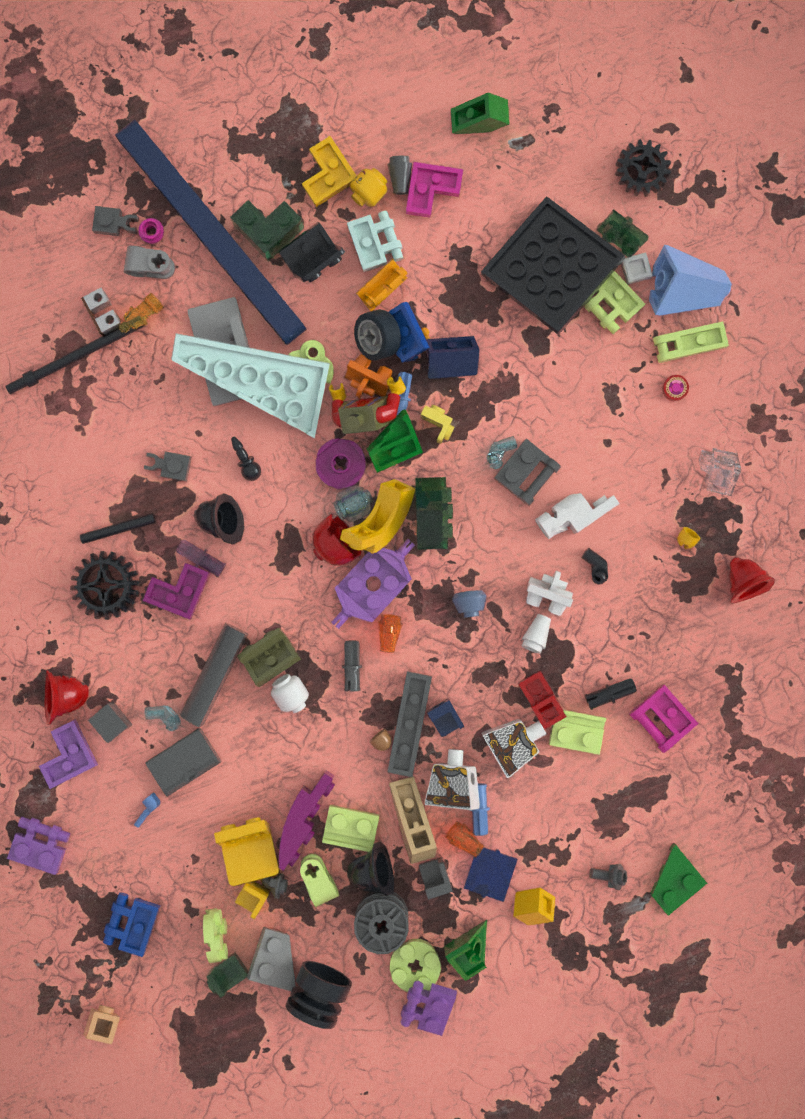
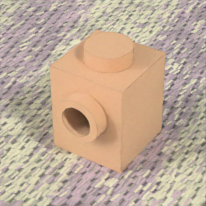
[83,1005,120,1044]

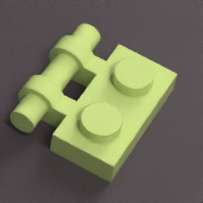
[584,271,645,334]

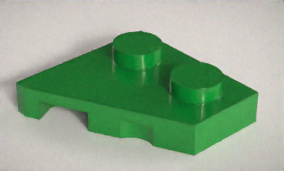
[650,843,708,916]

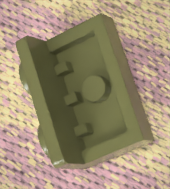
[237,628,301,687]

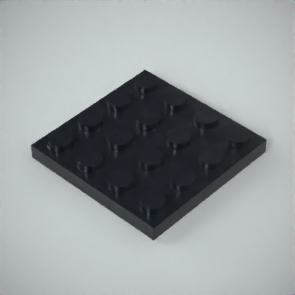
[481,196,625,335]

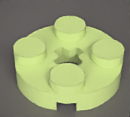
[203,908,228,963]
[390,939,441,992]

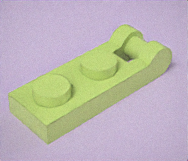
[653,321,729,363]

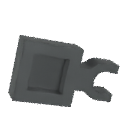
[92,206,139,236]
[144,452,192,482]

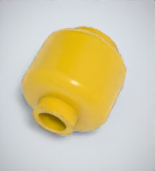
[350,168,387,207]

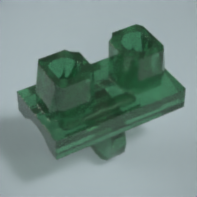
[596,209,648,258]

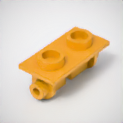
[356,259,408,311]

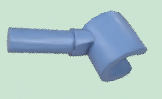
[134,793,161,828]

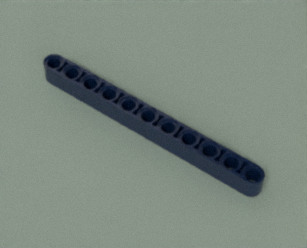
[115,119,307,345]

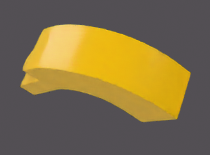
[340,479,415,554]

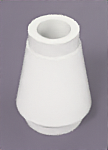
[522,614,551,654]

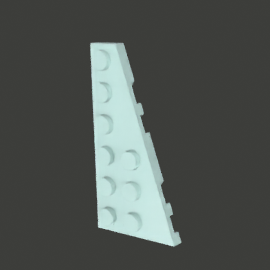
[171,333,330,439]

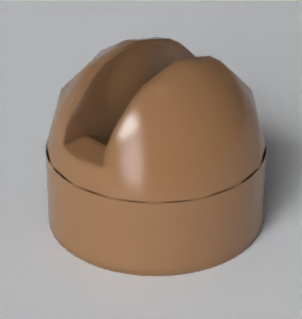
[370,729,392,751]

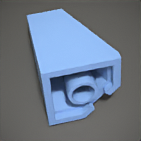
[649,244,732,316]

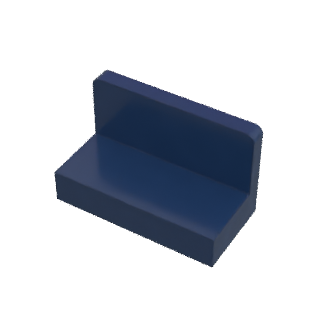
[425,336,480,379]

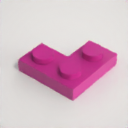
[406,162,463,218]

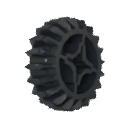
[70,551,140,620]

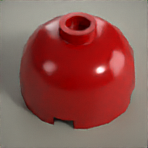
[313,514,362,566]

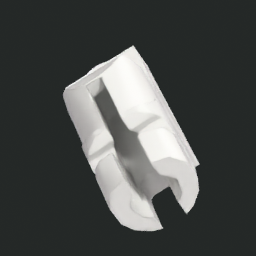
[535,493,620,539]

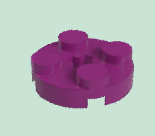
[316,438,366,490]

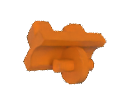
[344,354,392,399]

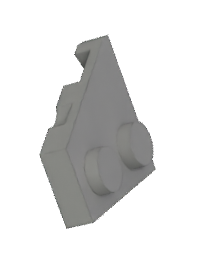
[247,927,296,991]

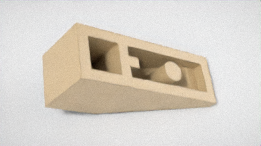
[389,776,437,864]

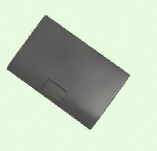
[145,728,221,797]

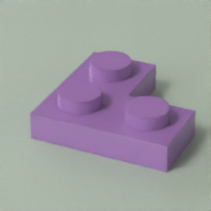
[39,719,98,789]

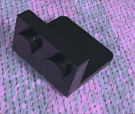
[278,222,345,283]

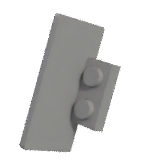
[187,297,249,406]

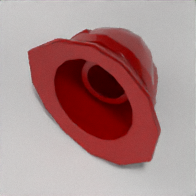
[729,557,775,604]
[44,670,89,725]

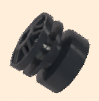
[285,961,352,1029]

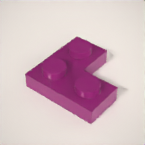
[142,563,210,620]

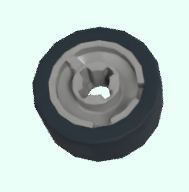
[354,309,401,361]

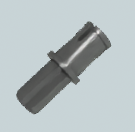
[342,640,362,692]

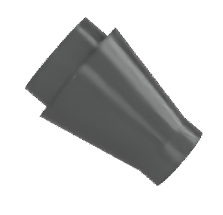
[387,156,412,195]

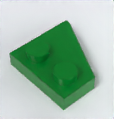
[366,409,423,473]

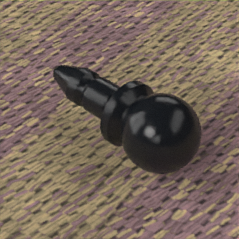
[231,437,261,481]

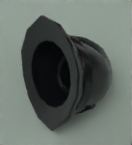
[194,493,244,545]
[347,842,394,896]

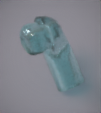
[486,436,517,469]
[145,706,181,731]

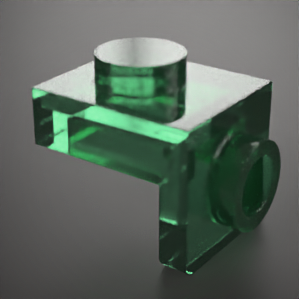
[206,952,249,998]

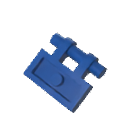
[103,892,161,957]

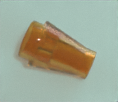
[378,614,403,653]
[445,821,484,858]

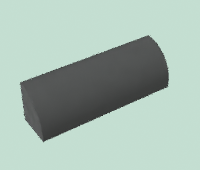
[180,623,248,727]

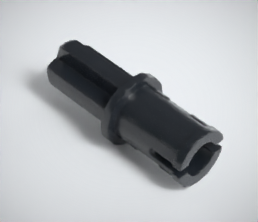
[585,679,637,710]

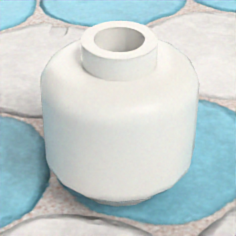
[271,674,309,713]

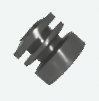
[354,892,409,954]

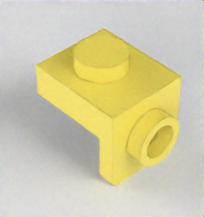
[421,405,455,444]

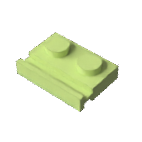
[549,710,606,755]
[322,805,380,852]

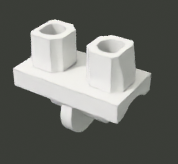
[526,571,573,616]

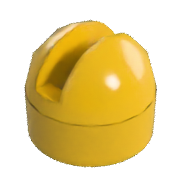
[677,527,700,549]

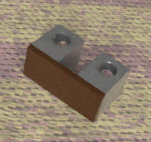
[81,288,123,336]

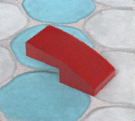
[518,670,567,730]

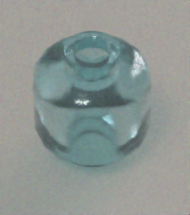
[333,485,373,522]

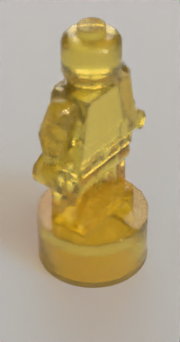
[119,292,164,333]

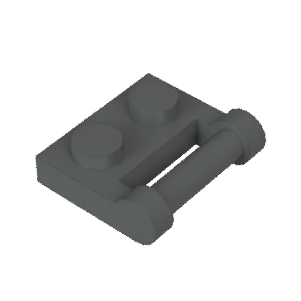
[494,439,561,506]

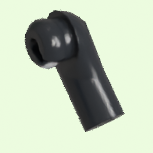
[581,548,608,585]

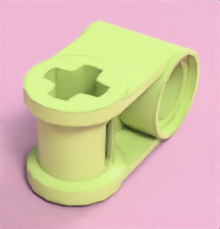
[300,853,340,907]

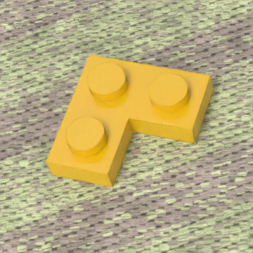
[302,136,357,207]

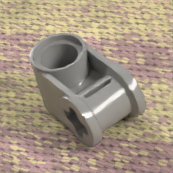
[124,246,175,279]

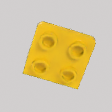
[214,817,279,886]

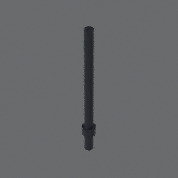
[5,317,145,394]

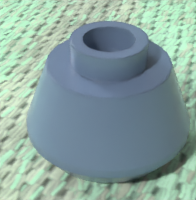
[452,590,487,618]

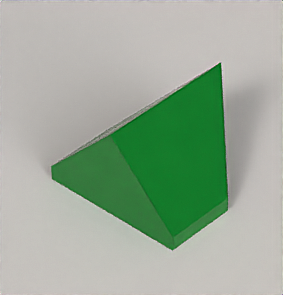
[444,920,487,981]

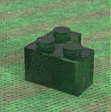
[230,200,304,262]
[415,477,453,550]

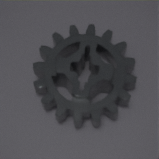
[615,139,671,197]

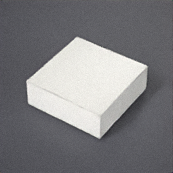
[621,252,653,285]

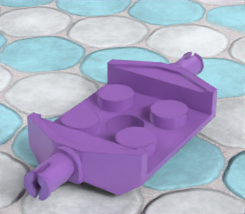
[331,538,415,629]

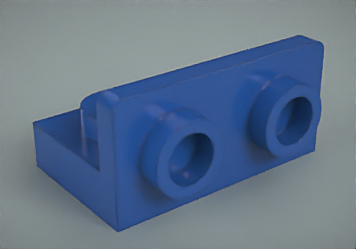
[389,302,430,363]

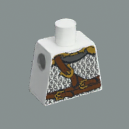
[481,719,546,778]
[425,749,480,810]

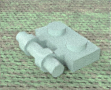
[347,210,404,272]

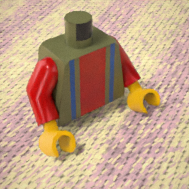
[329,376,406,434]

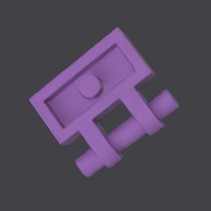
[7,817,70,875]
[400,981,457,1036]

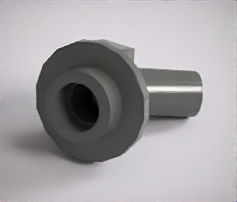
[589,864,627,890]
[260,873,288,899]

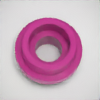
[138,218,164,244]

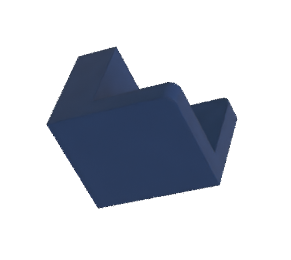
[427,698,464,737]

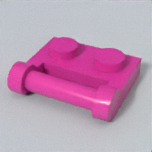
[629,684,699,753]

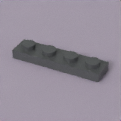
[387,671,432,777]

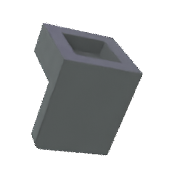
[88,702,132,743]
[419,857,453,900]

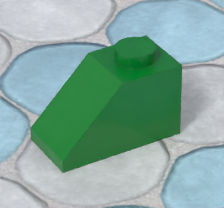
[451,92,510,134]

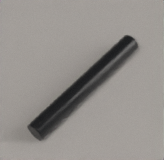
[80,513,156,544]

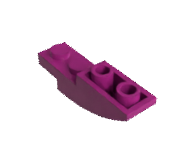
[279,770,335,871]

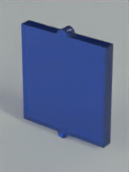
[464,845,518,902]

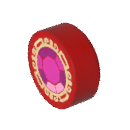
[662,375,689,401]

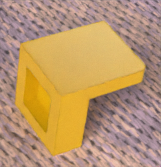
[235,881,270,920]
[513,887,555,926]

